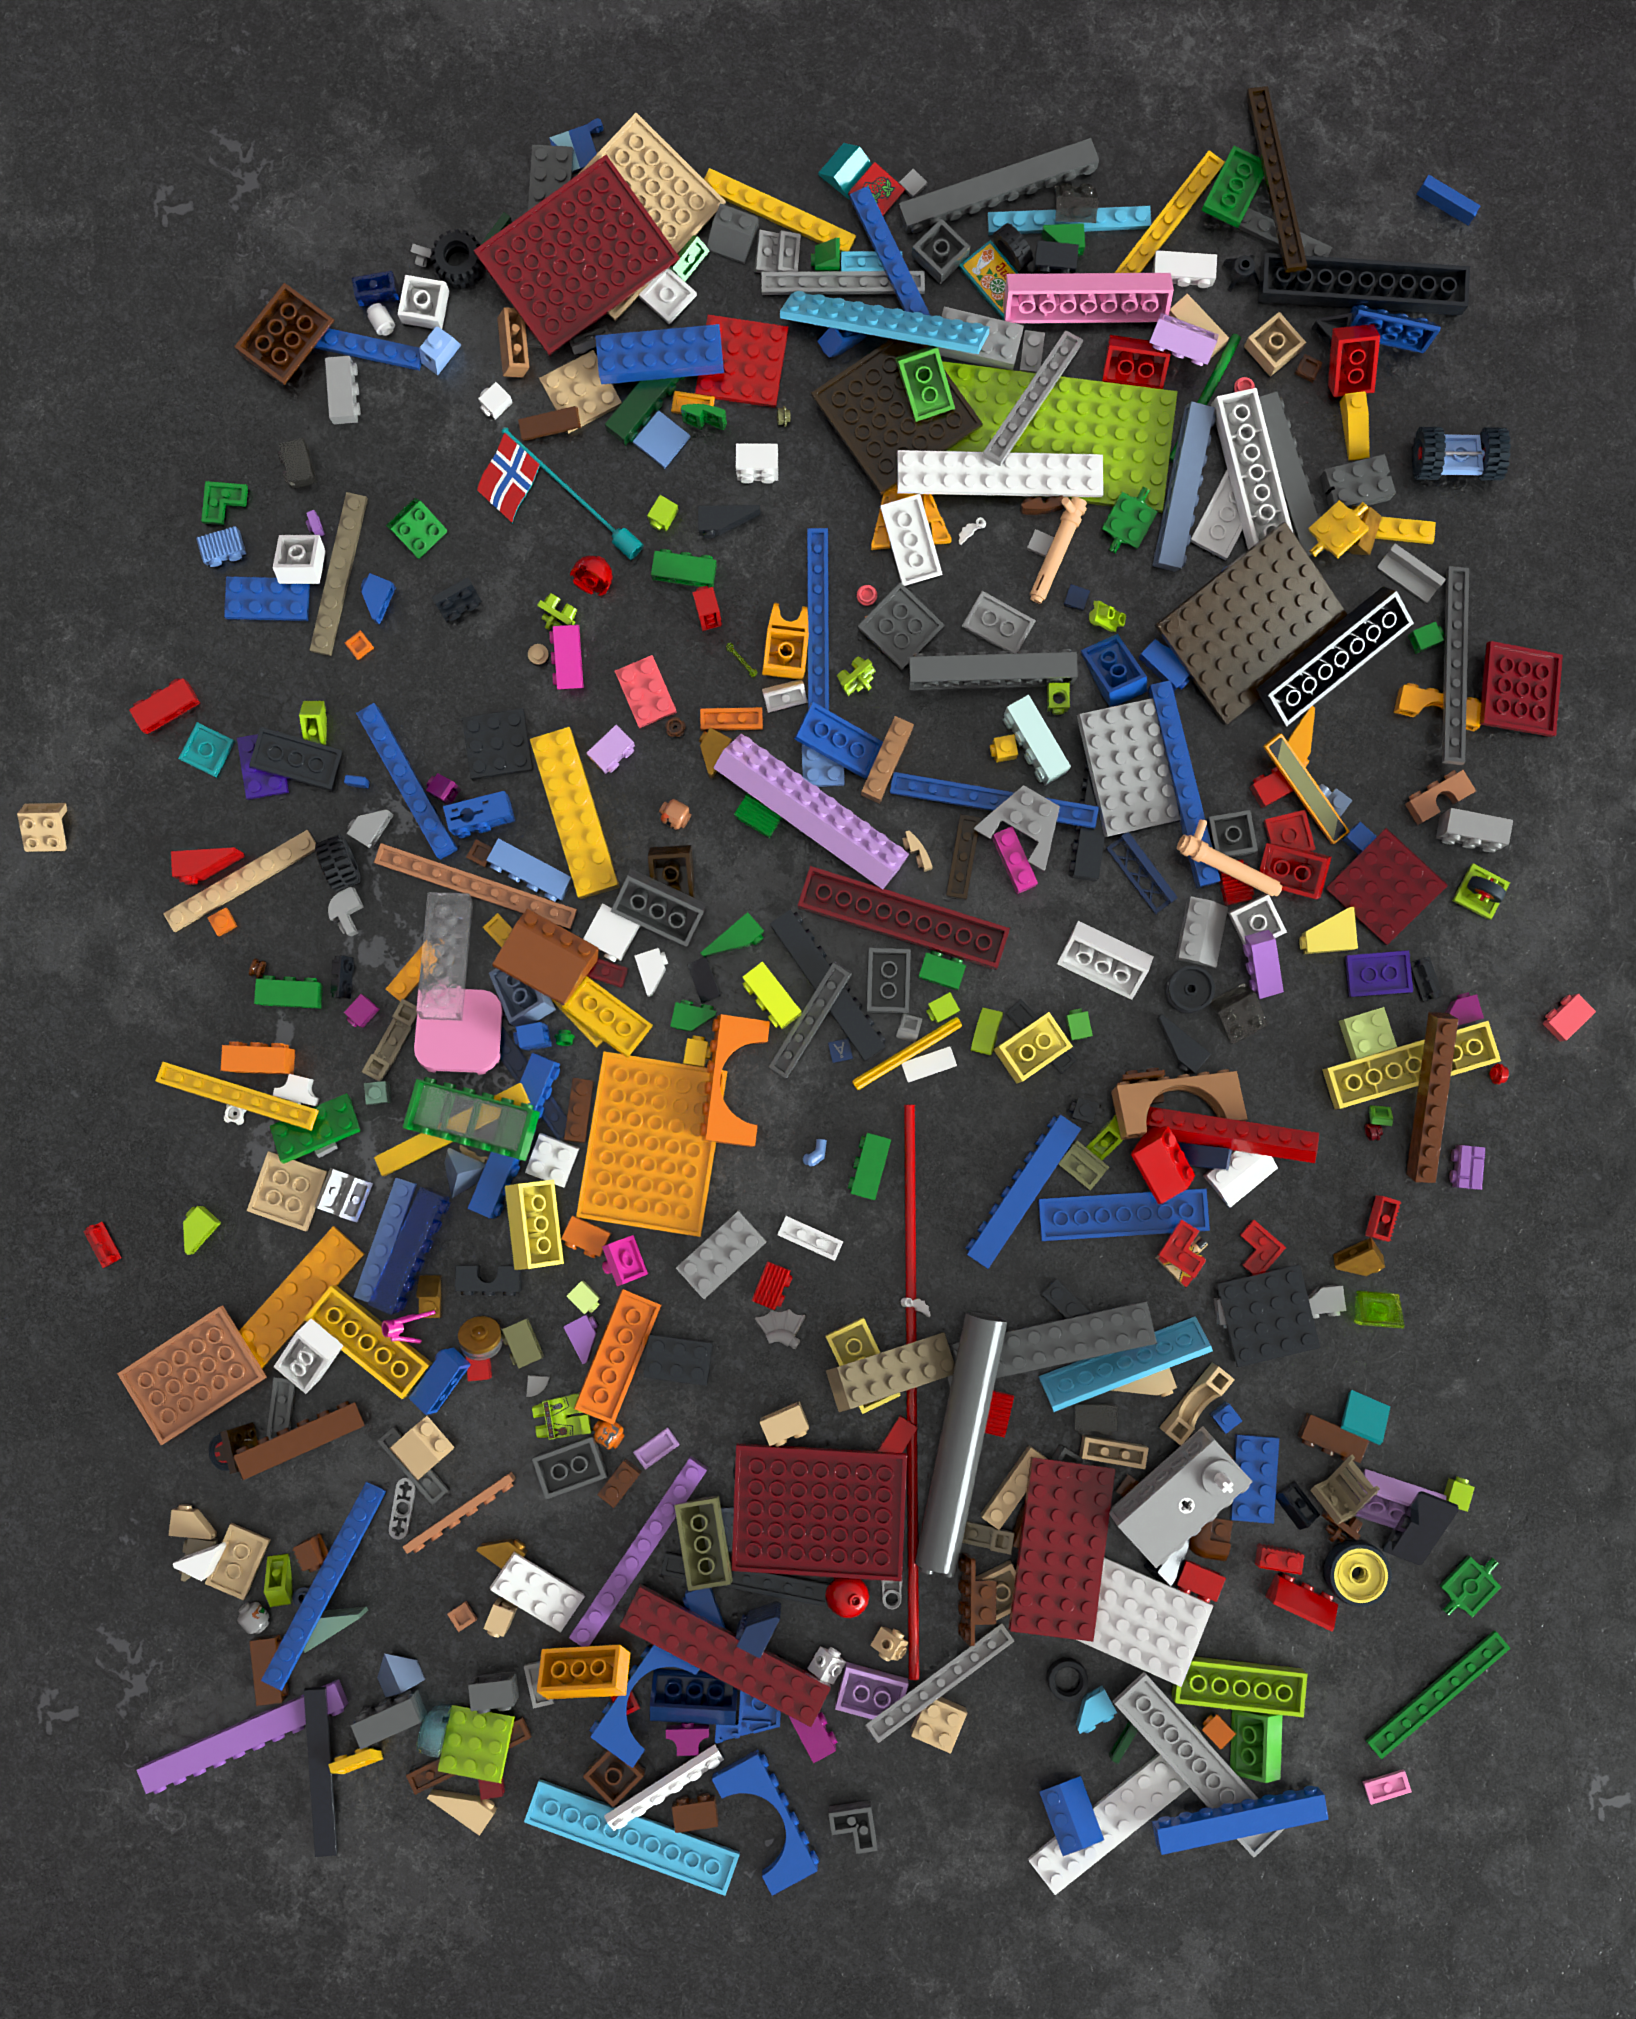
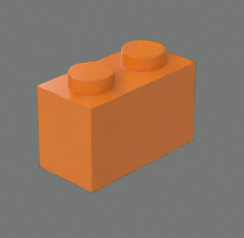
[561,1216,612,1258]

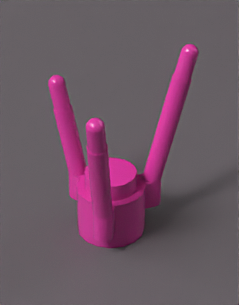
[381,1310,435,1343]

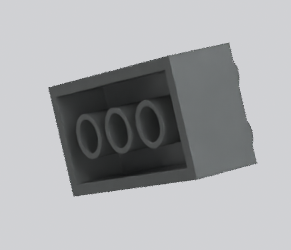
[611,868,706,947]

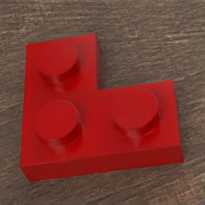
[1158,1219,1206,1278]
[1239,1220,1286,1275]

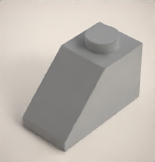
[347,809,394,850]

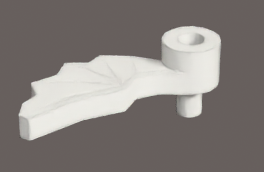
[959,517,986,545]
[901,1298,931,1317]

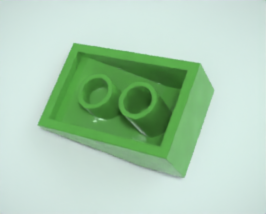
[895,346,955,422]

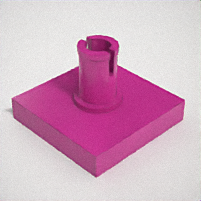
[602,1235,648,1286]

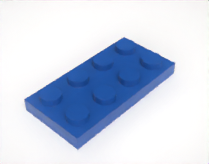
[224,577,310,621]
[794,702,883,779]
[1230,1434,1279,1524]

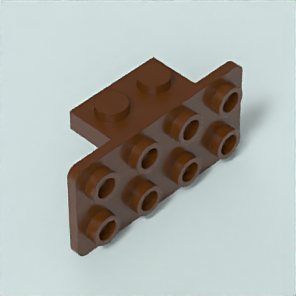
[958,1553,996,1646]

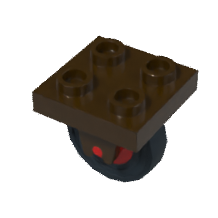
[208,1422,258,1474]

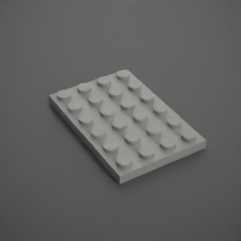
[1077,698,1181,837]

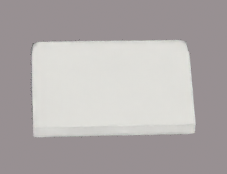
[762,679,808,713]

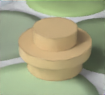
[528,644,549,665]

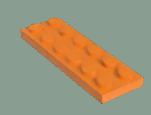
[573,1289,661,1425]

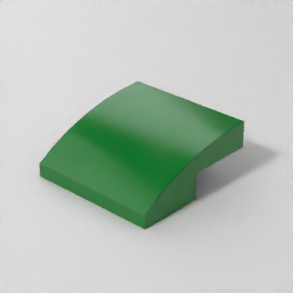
[681,404,727,431]

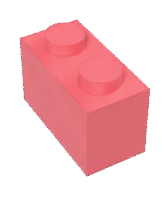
[1542,994,1596,1042]

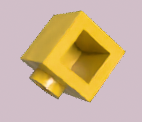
[990,734,1018,763]
[683,1035,711,1067]

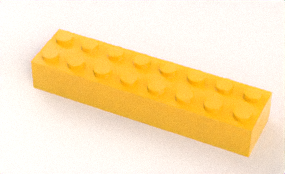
[530,727,620,900]

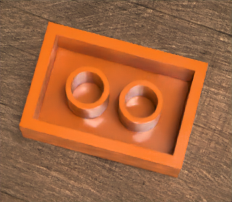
[221,1042,295,1075]

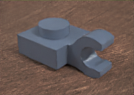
[1318,784,1352,817]

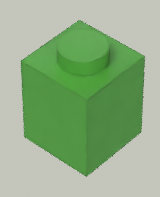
[1065,1009,1093,1041]

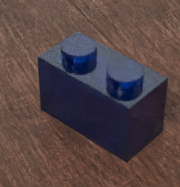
[352,271,400,307]

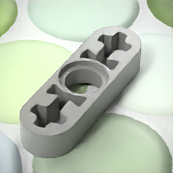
[389,1477,417,1540]

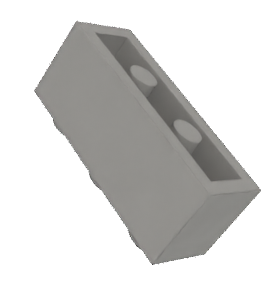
[325,356,361,424]

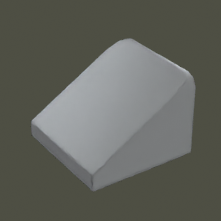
[896,1013,922,1043]

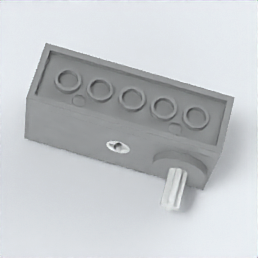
[1109,1426,1252,1568]

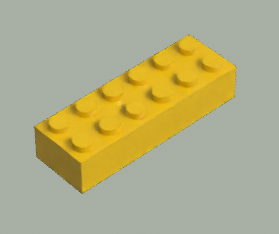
[304,1285,433,1399]

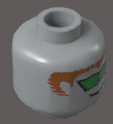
[237,1602,269,1634]

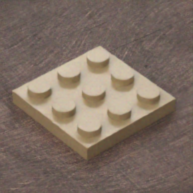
[539,350,622,434]
[247,1151,328,1231]

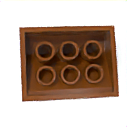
[234,283,334,385]

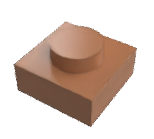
[447,1601,478,1632]

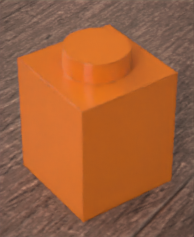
[1202,1714,1236,1749]

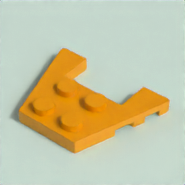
[871,485,951,550]

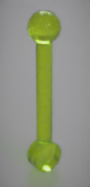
[726,643,757,677]

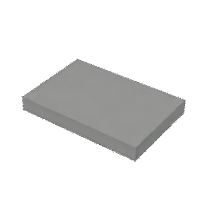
[961,591,1036,654]

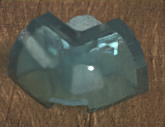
[416,1704,452,1758]

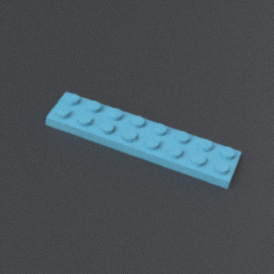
[1039,1316,1212,1412]

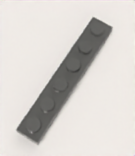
[1212,208,1332,257]
[769,962,852,1078]

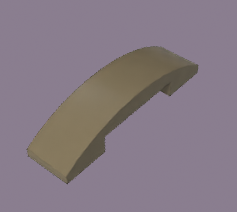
[362,999,418,1082]
[962,1521,1015,1555]

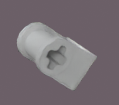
[881,1580,902,1609]

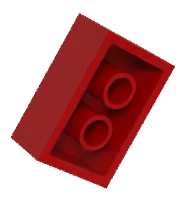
[1328,324,1380,397]

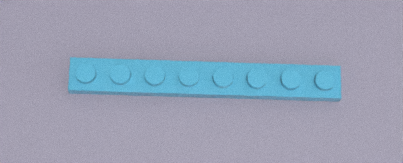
[987,206,1151,235]

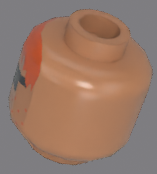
[659,799,691,830]

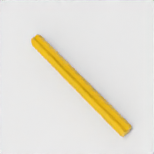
[852,1017,962,1090]

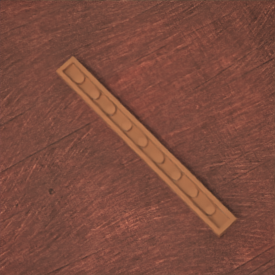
[374,843,578,930]

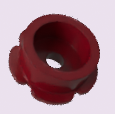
[1365,1123,1383,1141]

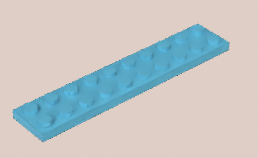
[780,291,990,354]
[524,1779,740,1896]

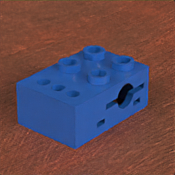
[443,791,515,838]

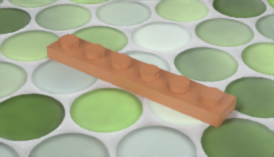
[403,1471,516,1554]

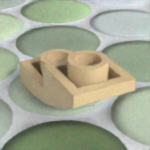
[902,831,932,872]

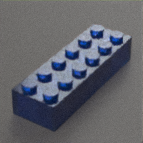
[368,1187,451,1315]

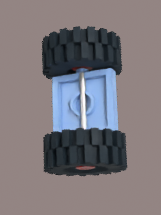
[1412,427,1511,481]

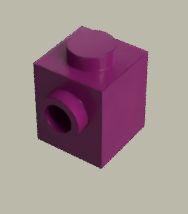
[344,994,380,1028]

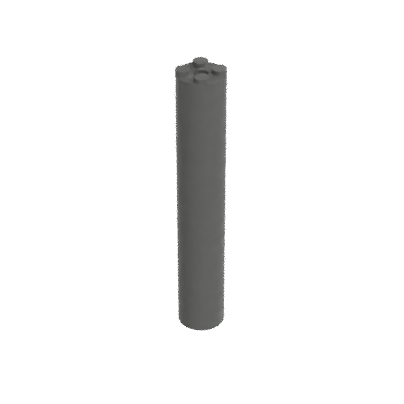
[915,1311,1007,1577]

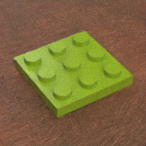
[438,1705,515,1783]

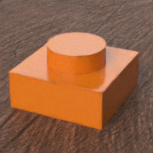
[207,908,237,936]

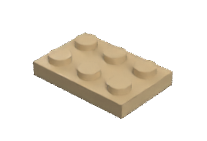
[205,1523,271,1600]

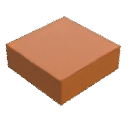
[344,630,374,660]

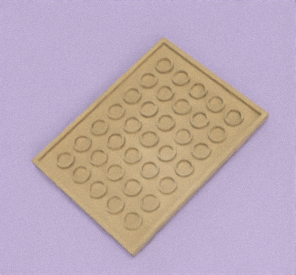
[579,113,726,321]

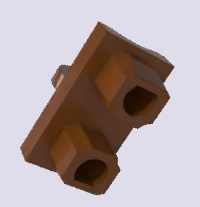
[1321,1510,1363,1542]

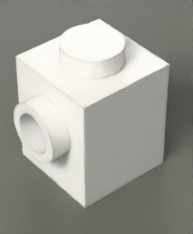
[478,382,513,420]

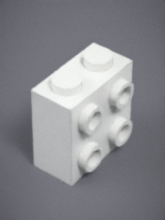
[583,903,640,962]

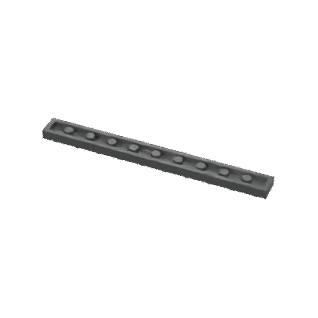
[1442,566,1469,765]

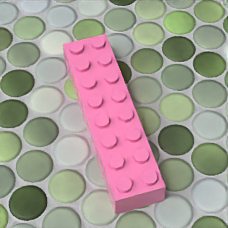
[1003,273,1174,323]

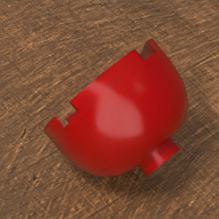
[570,556,613,596]
[825,1577,869,1618]

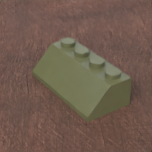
[674,1495,733,1591]

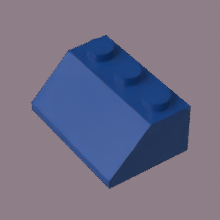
[1040,1776,1104,1856]

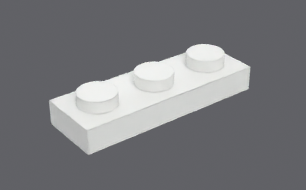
[778,1216,843,1261]

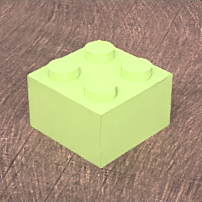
[1339,1007,1397,1061]

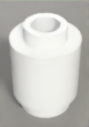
[367,303,395,336]

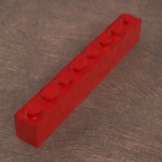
[1146,1107,1319,1163]

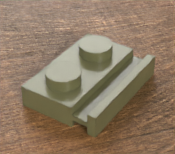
[1058,1140,1109,1191]

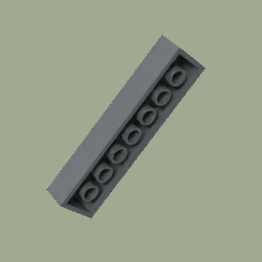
[908,649,1078,690]

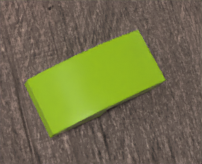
[971,1008,1003,1055]

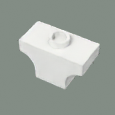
[272,1074,320,1106]

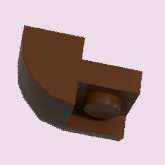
[1188,1517,1233,1562]

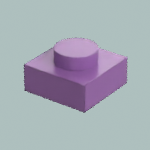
[306,510,325,536]

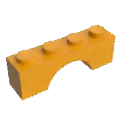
[1394,683,1481,731]

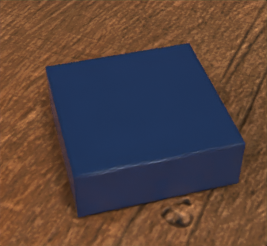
[1064,584,1090,611]

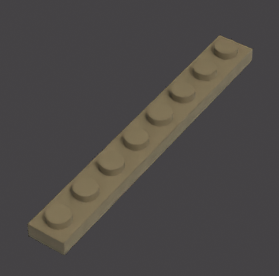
[310,492,368,656]

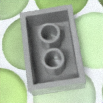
[1436,808,1513,853]

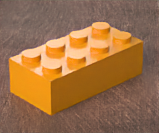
[537,1645,630,1699]

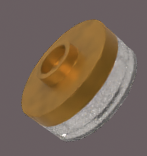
[458,1316,503,1360]

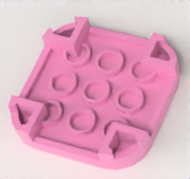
[414,988,504,1075]

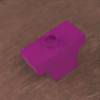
[666,1723,710,1756]

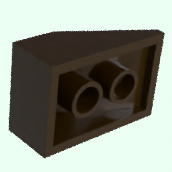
[648,845,695,898]

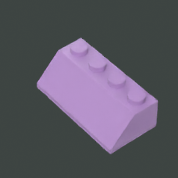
[1354,1469,1446,1529]

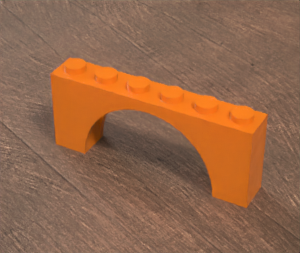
[699,1014,770,1147]

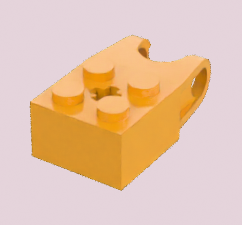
[762,603,809,680]

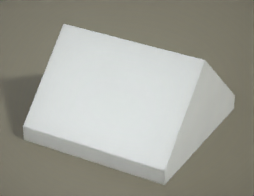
[173,1542,226,1581]

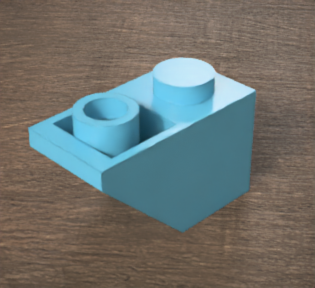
[1076,1685,1117,1734]

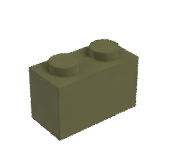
[501,1318,544,1368]

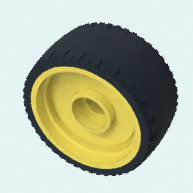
[1324,1540,1392,1607]

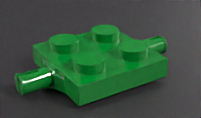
[1101,487,1158,554]
[1440,1555,1501,1618]

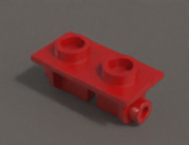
[83,1221,122,1268]

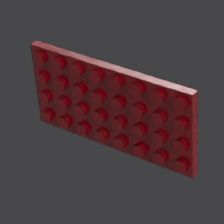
[1008,1457,1115,1642]

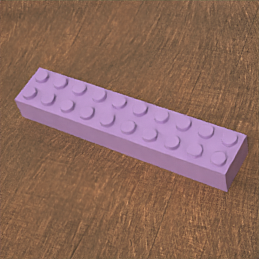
[714,734,909,889]

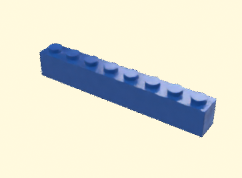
[356,703,458,860]
[468,1053,560,1219]
[965,1115,1081,1269]
[1152,1786,1328,1855]

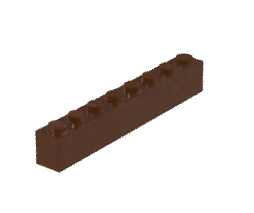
[1406,1012,1459,1183]

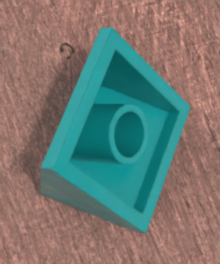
[818,143,872,199]

